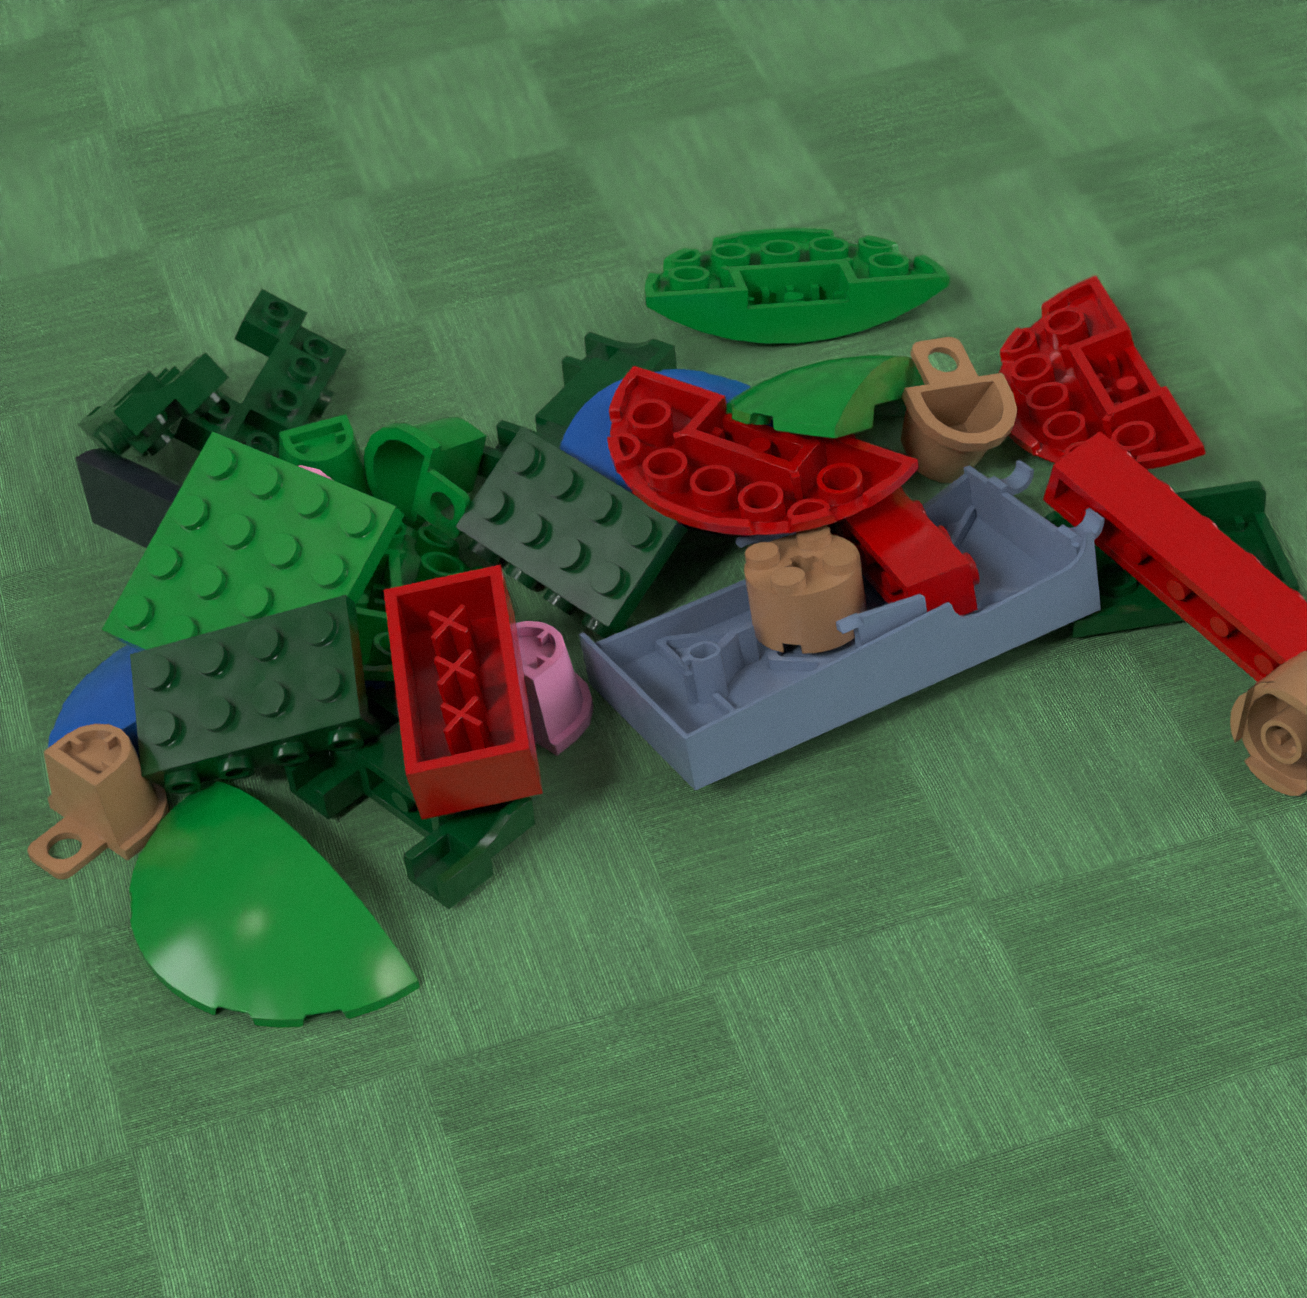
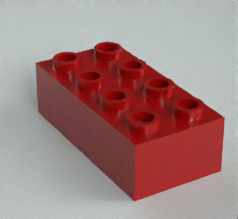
[384,565,543,819]

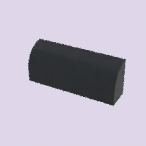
[75,448,183,548]

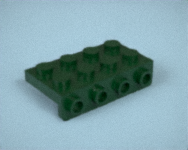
[455,426,688,639]
[1044,480,1299,638]
[130,595,381,794]

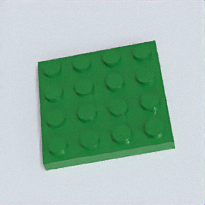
[101,431,405,651]

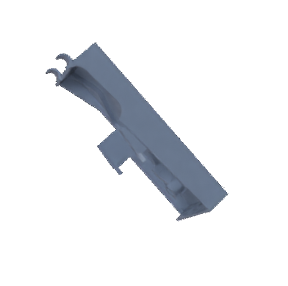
[579,460,1105,790]

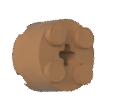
[744,525,867,654]
[1230,651,1307,796]

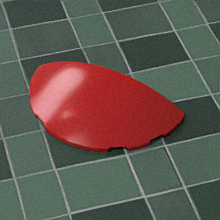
[998,275,1206,469]
[607,366,919,535]

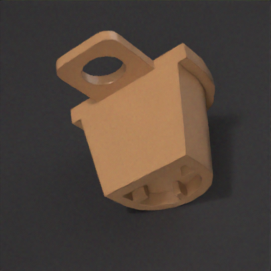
[900,337,1017,483]
[27,724,169,879]

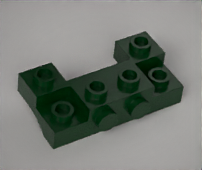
[174,289,347,458]
[477,332,677,478]
[77,352,229,459]
[284,686,536,909]

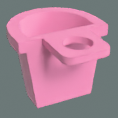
[516,621,593,756]

